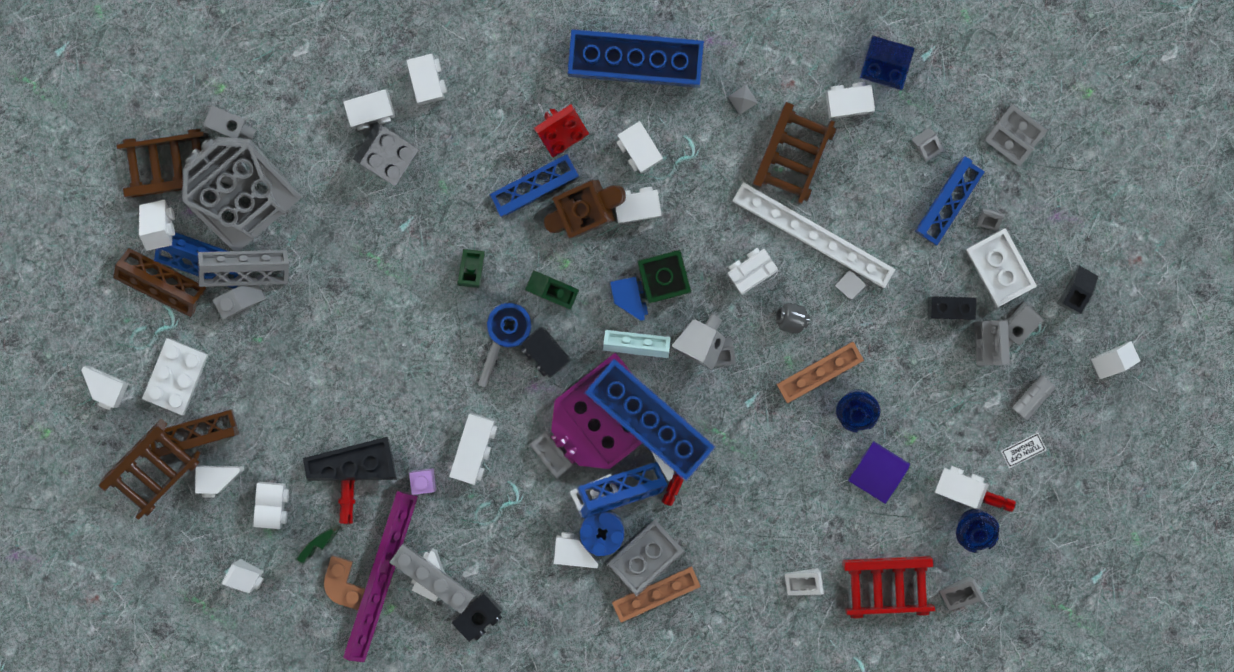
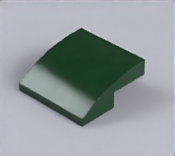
[296,525,340,564]

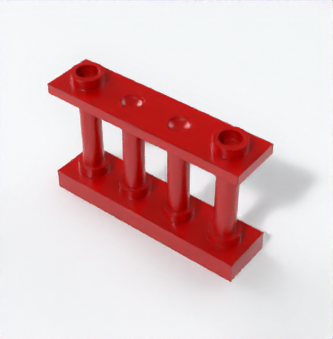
[842,556,935,619]

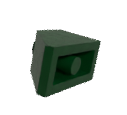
[525,270,579,310]

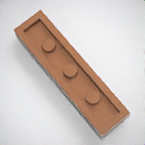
[776,341,864,404]
[612,566,701,623]

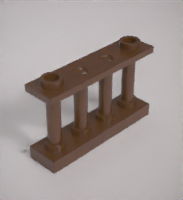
[752,102,837,205]
[116,129,208,198]
[98,418,201,520]

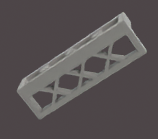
[198,250,289,287]

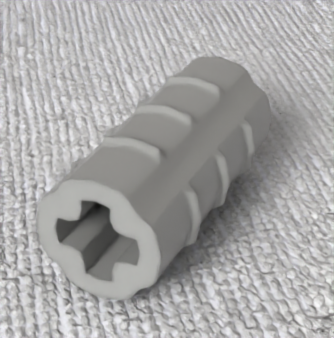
[1012,375,1056,421]

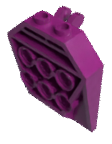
[551,352,642,469]

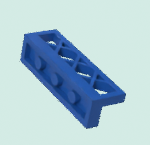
[490,154,579,218]
[914,156,985,246]
[154,232,239,289]
[577,462,668,518]

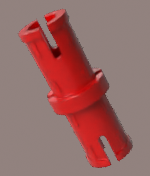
[338,480,356,524]

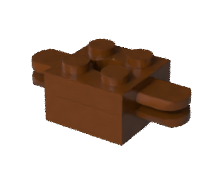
[544,180,626,239]

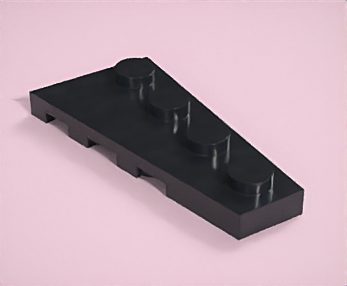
[303,437,397,481]

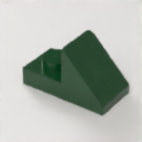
[457,249,485,288]

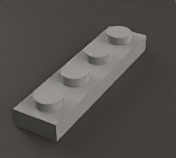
[390,544,475,614]

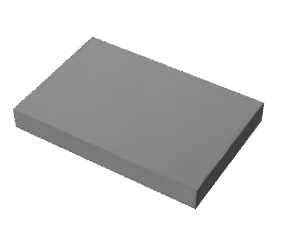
[607,519,685,597]

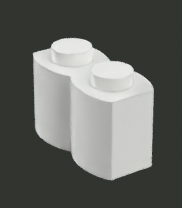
[254,482,289,529]

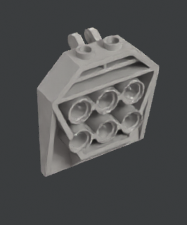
[182,137,302,251]

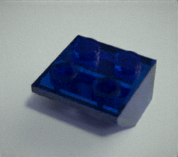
[860,35,915,91]

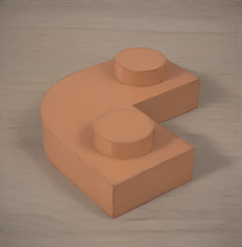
[324,555,365,610]

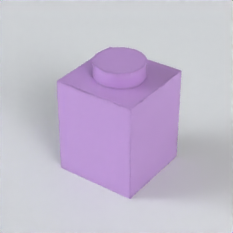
[409,469,436,495]

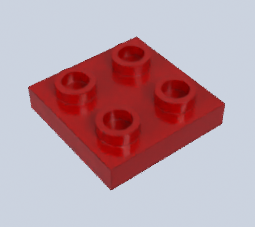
[534,104,589,158]

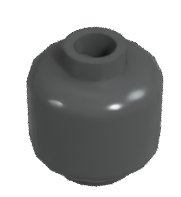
[775,303,810,334]

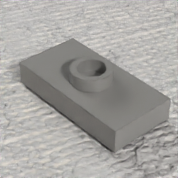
[529,431,574,479]

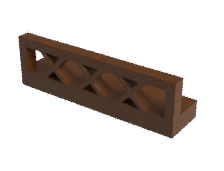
[113,248,206,317]
[151,409,239,457]

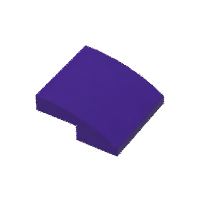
[848,441,910,504]

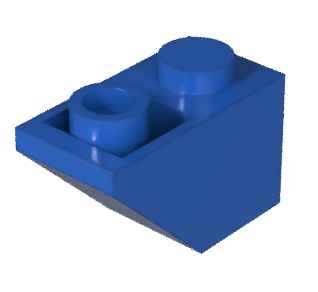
[610,277,648,321]

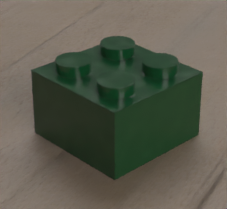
[637,250,691,304]

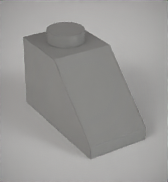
[213,285,266,319]

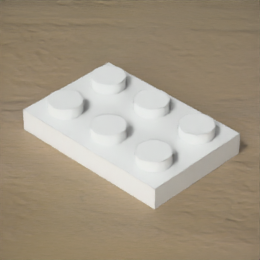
[965,228,1037,307]
[142,338,209,415]

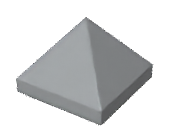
[728,85,758,115]
[976,209,1004,231]

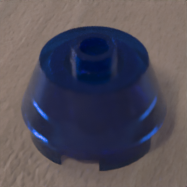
[836,389,880,433]
[956,509,1000,553]

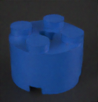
[487,303,531,348]
[580,511,624,556]

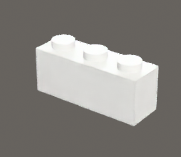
[449,413,498,485]

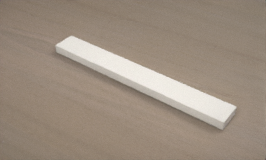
[732,182,896,288]

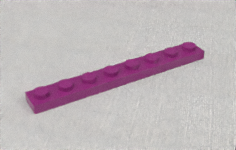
[343,491,418,662]

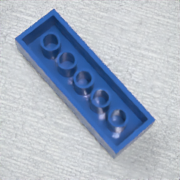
[568,29,704,88]
[585,359,715,481]

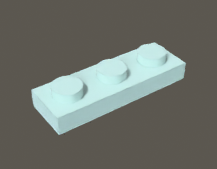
[603,330,671,358]

